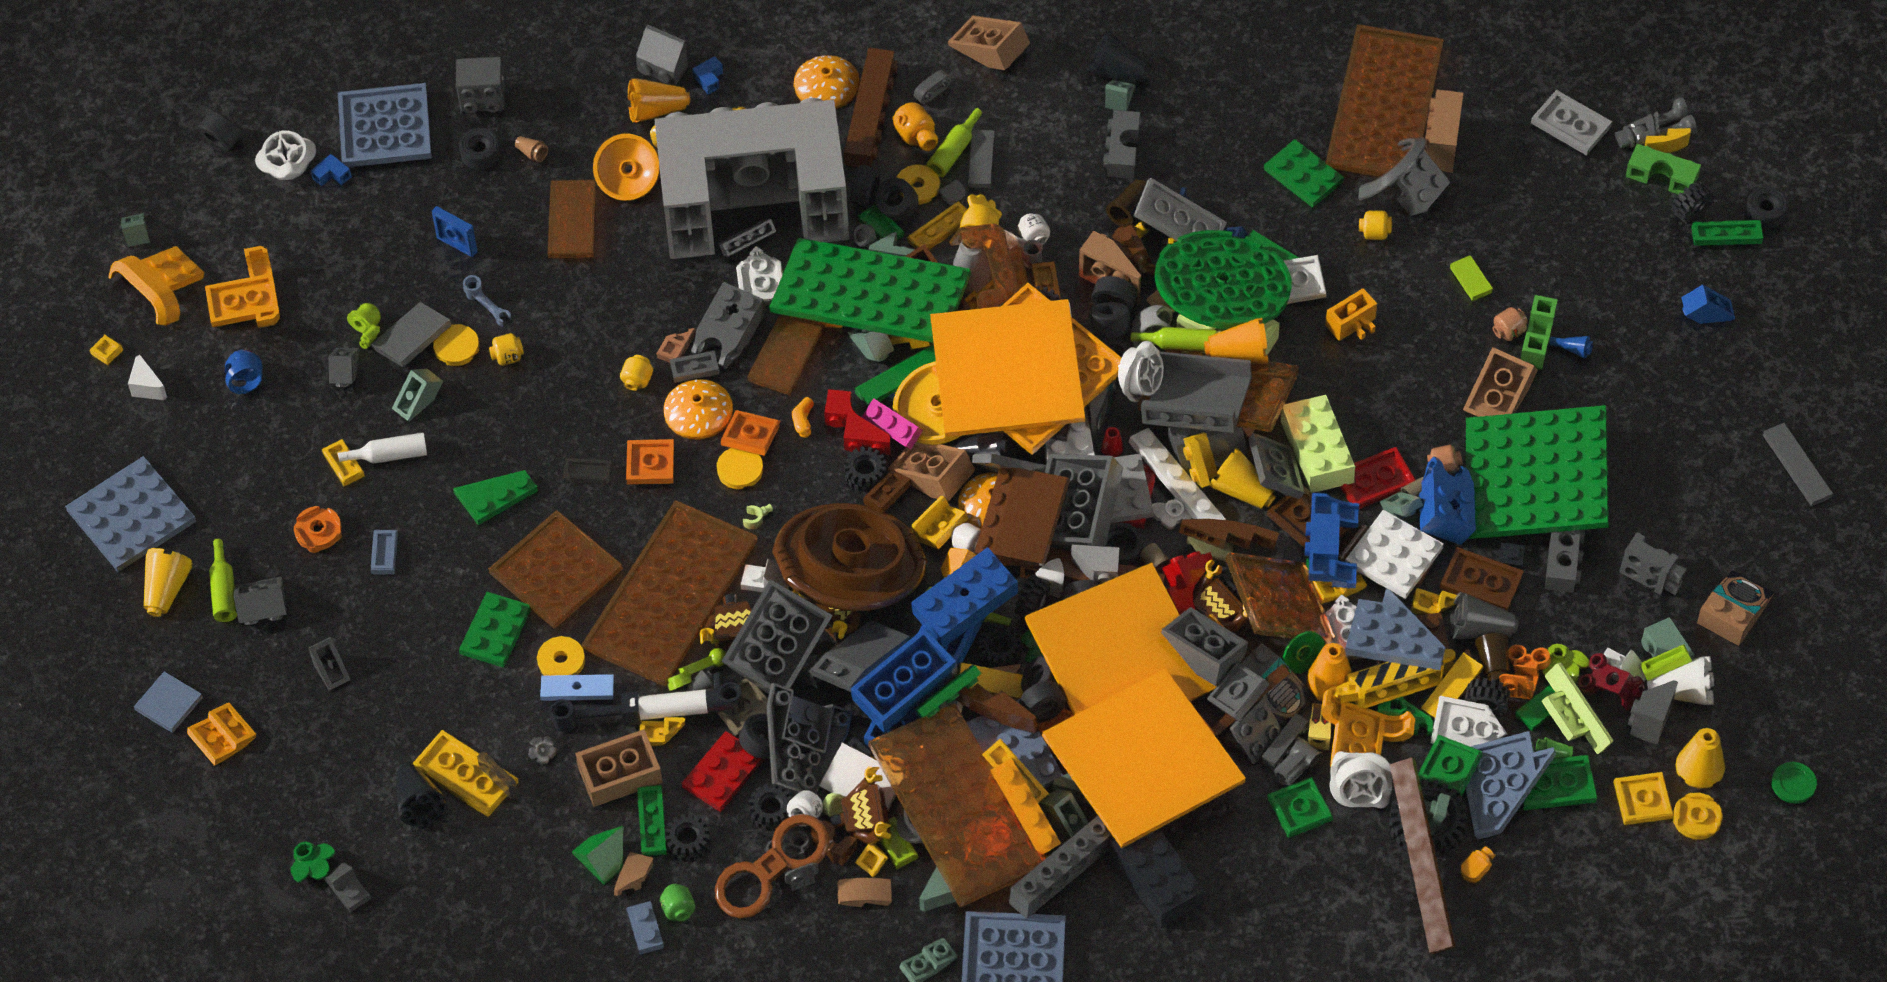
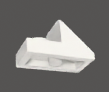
[741,559,790,592]
[1597,648,1646,682]

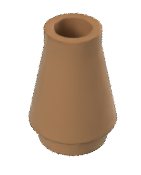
[515,136,548,162]

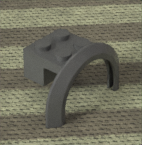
[1358,137,1450,216]

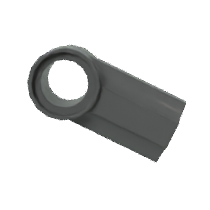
[999,233,1044,269]
[1274,738,1322,786]

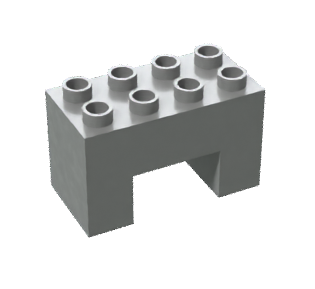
[654,98,849,259]

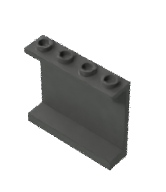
[1141,352,1252,433]

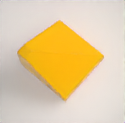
[855,844,888,877]

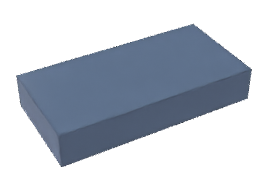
[371,530,398,574]

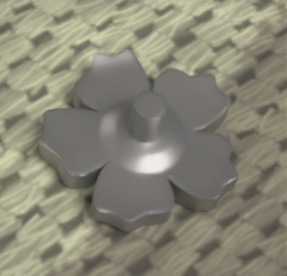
[528,736,557,765]

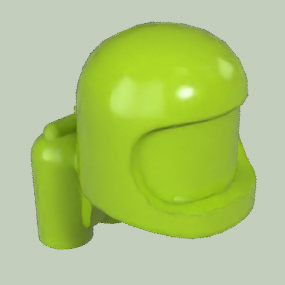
[347,303,381,349]

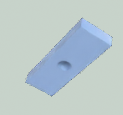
[540,675,614,701]

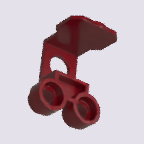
[1578,653,1645,711]

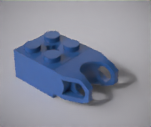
[1419,456,1476,545]

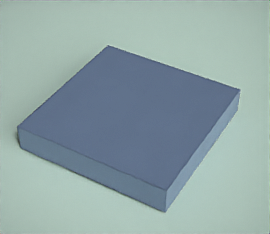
[134,672,203,733]

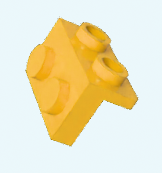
[1183,432,1218,488]
[912,496,969,549]

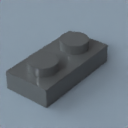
[670,351,719,383]

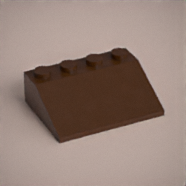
[974,468,1070,566]

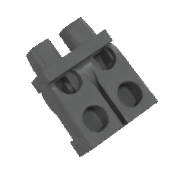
[1619,532,1687,595]

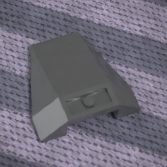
[797,620,910,706]
[767,683,852,794]

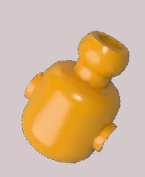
[893,102,938,151]

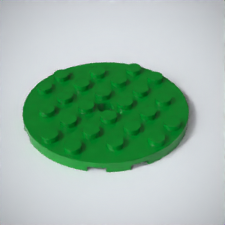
[1155,230,1292,330]

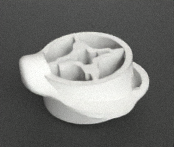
[255,131,316,180]
[1118,341,1164,402]
[1330,751,1392,808]

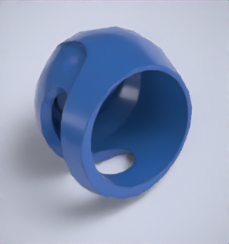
[225,349,263,394]

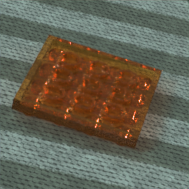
[488,510,623,629]
[1225,552,1335,643]

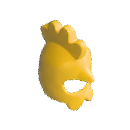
[959,194,1002,251]

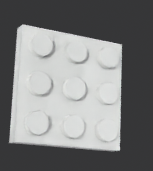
[1345,510,1444,599]

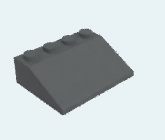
[1045,454,1123,551]
[722,579,833,694]

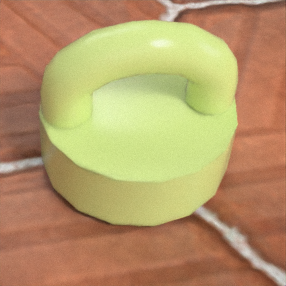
[822,793,845,817]

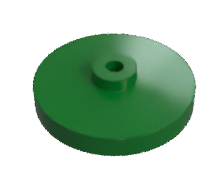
[1772,762,1817,803]

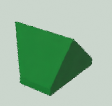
[572,826,623,885]

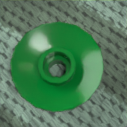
[1283,631,1325,674]

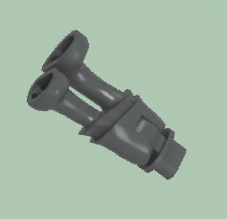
[1615,97,1697,148]

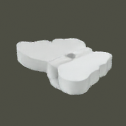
[1152,498,1191,530]

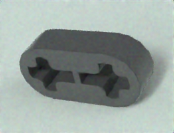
[913,70,952,104]

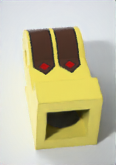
[1308,703,1331,751]

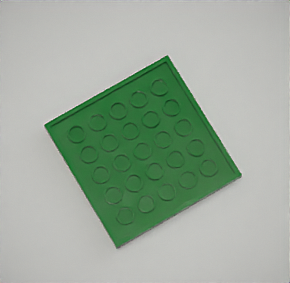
[1466,405,1609,539]

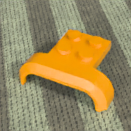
[109,246,204,326]
[205,246,280,328]
[1321,686,1415,767]

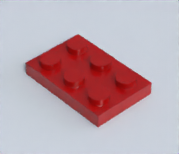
[682,731,765,812]

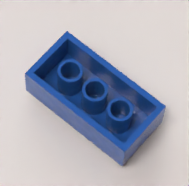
[911,547,1018,647]
[851,628,958,733]

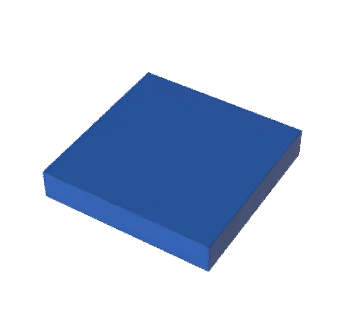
[432,206,478,257]

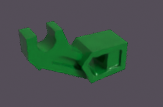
[1377,696,1433,737]

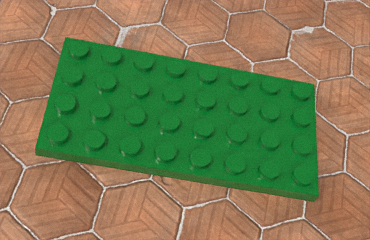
[769,238,971,343]

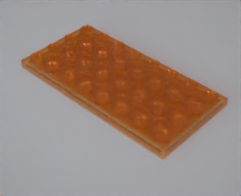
[1326,24,1444,177]
[582,500,758,687]
[868,703,1045,907]

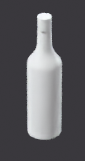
[338,432,427,463]

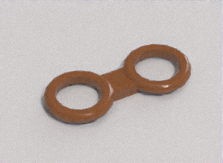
[715,814,829,919]

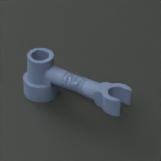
[463,275,511,327]

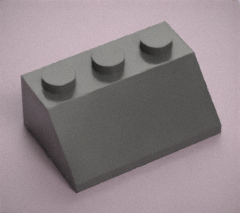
[1168,419,1249,477]

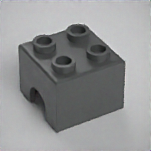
[456,57,505,113]

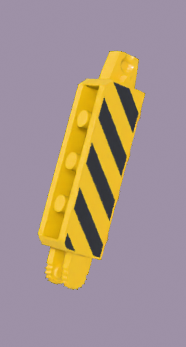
[1334,648,1456,708]

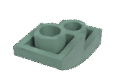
[900,938,957,982]

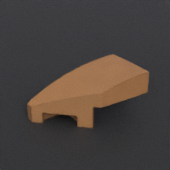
[614,852,653,896]

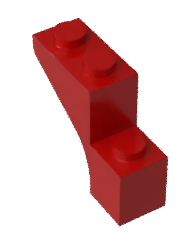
[824,389,891,455]
[1163,551,1213,615]

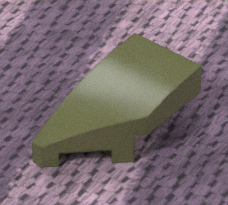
[1186,536,1234,567]

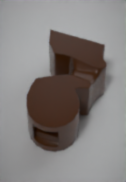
[811,821,858,866]

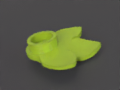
[1543,644,1590,684]

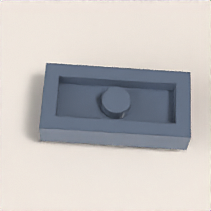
[627,901,664,955]

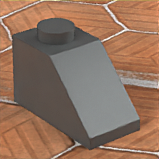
[329,348,359,387]

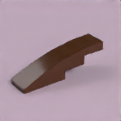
[1179,519,1280,550]
[947,676,1039,733]

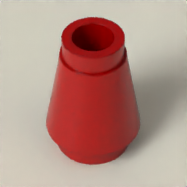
[1101,427,1124,457]

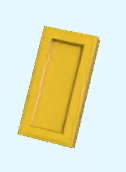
[322,439,365,486]

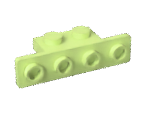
[1542,663,1613,754]

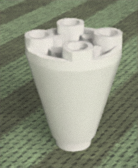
[1647,656,1714,705]

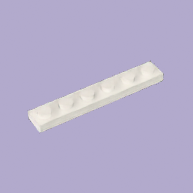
[1129,428,1226,520]

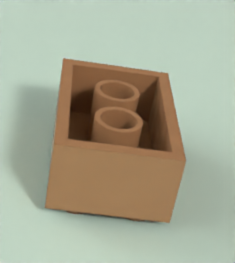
[1424,90,1463,173]
[575,729,663,807]

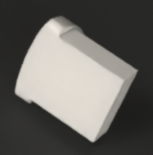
[1036,558,1064,598]

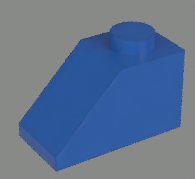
[1681,285,1735,324]

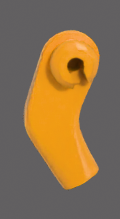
[792,397,814,438]

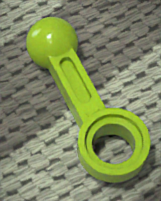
[667,648,726,691]

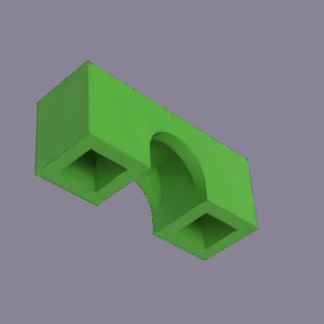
[1626,144,1701,194]
[1521,295,1558,370]

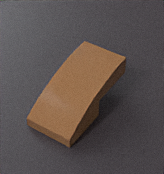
[838,878,892,907]

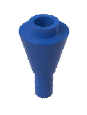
[1549,336,1593,358]

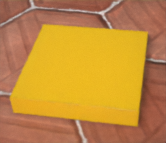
[1613,772,1673,825]

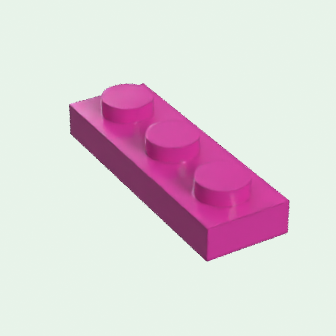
[862,398,923,450]

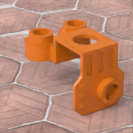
[1499,645,1551,700]

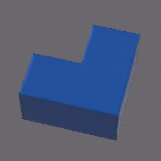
[692,56,723,95]
[310,154,352,186]

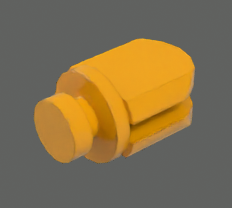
[1461,847,1495,883]

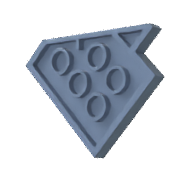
[1345,589,1445,670]

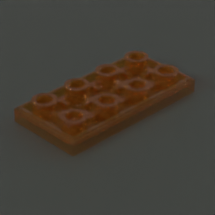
[548,180,596,258]
[747,314,826,395]

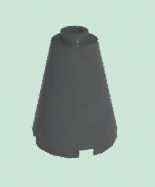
[1449,592,1518,640]

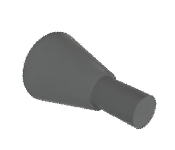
[685,670,714,692]

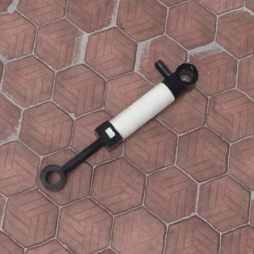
[550,672,745,733]

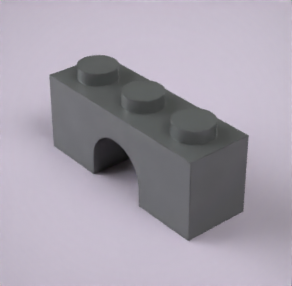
[1103,110,1140,179]

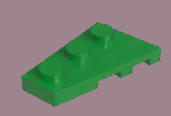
[453,470,538,525]

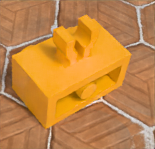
[1325,288,1377,341]

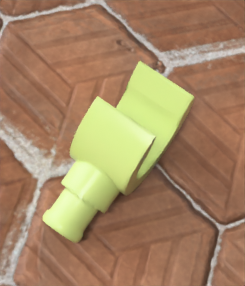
[743,504,773,529]

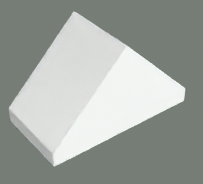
[128,355,167,400]

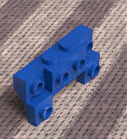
[1305,493,1359,588]

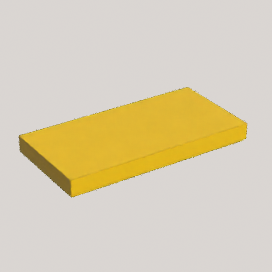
[413,730,518,817]

